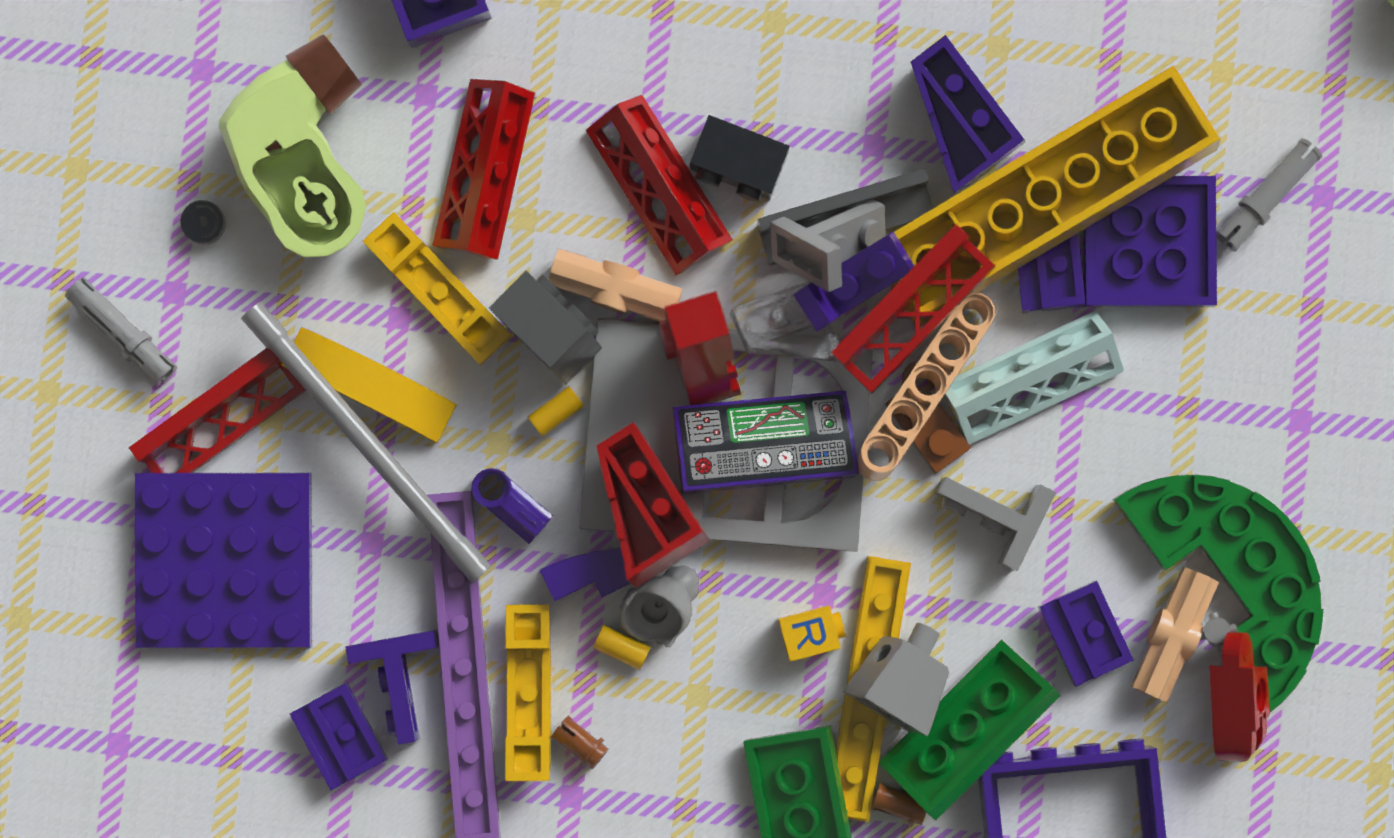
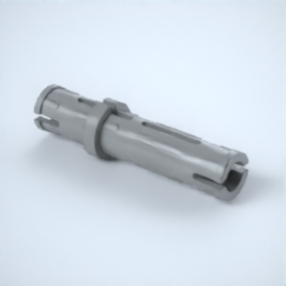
[1216,138,1322,252]
[65,277,177,386]

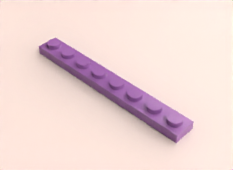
[427,491,501,838]

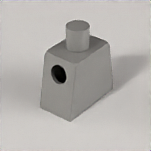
[843,623,949,736]

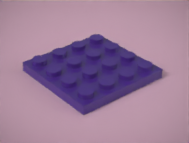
[135,472,312,648]

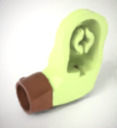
[219,34,366,257]

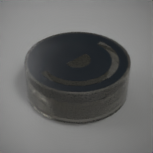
[180,200,226,245]

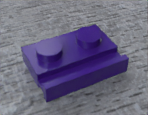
[1018,233,1086,314]
[1037,580,1134,687]
[289,682,388,791]

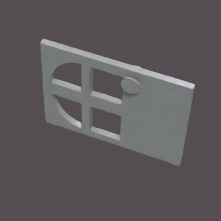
[579,318,874,552]

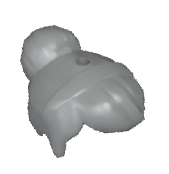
[619,566,699,648]

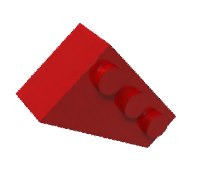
[659,291,741,405]
[596,422,710,588]

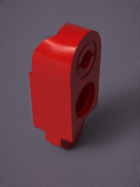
[1209,632,1270,762]

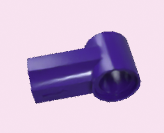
[471,468,554,544]

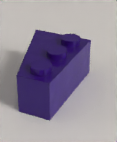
[911,35,1026,195]

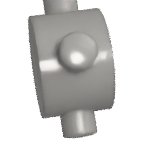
[1200,613,1237,651]

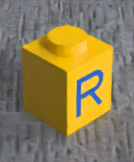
[778,605,846,662]

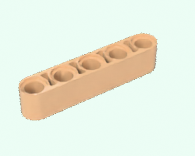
[857,293,995,481]

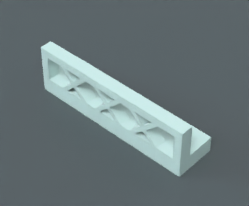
[944,311,1124,445]

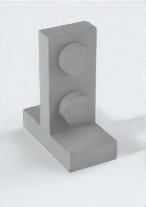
[770,199,886,292]
[935,477,1056,571]

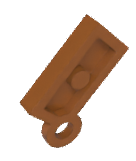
[885,361,971,474]

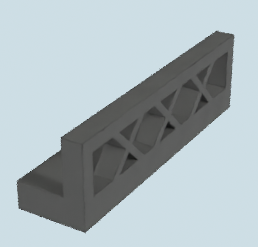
[757,168,933,266]

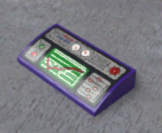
[673,390,859,494]

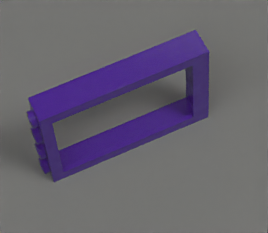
[978,739,1166,838]

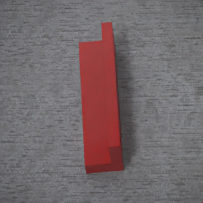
[432,79,535,260]
[585,95,733,275]
[831,224,996,394]
[128,348,306,473]

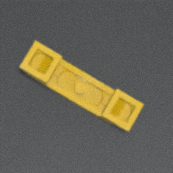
[363,212,512,366]
[282,327,457,443]
[505,604,551,781]

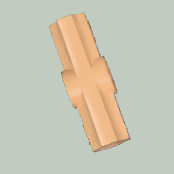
[548,249,683,322]
[1130,567,1219,702]

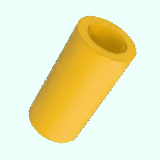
[527,386,584,437]
[593,625,651,670]

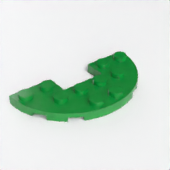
[1112,475,1324,712]

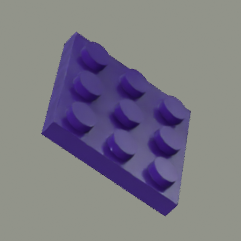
[1084,176,1217,307]

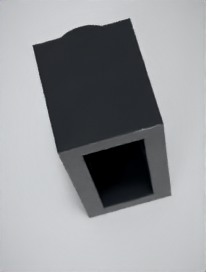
[690,115,790,203]

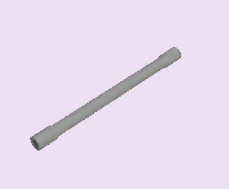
[241,302,492,583]

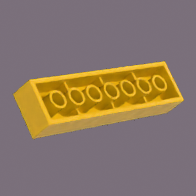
[890,65,1221,326]

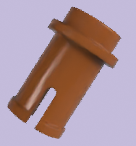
[551,715,609,769]
[871,782,926,827]

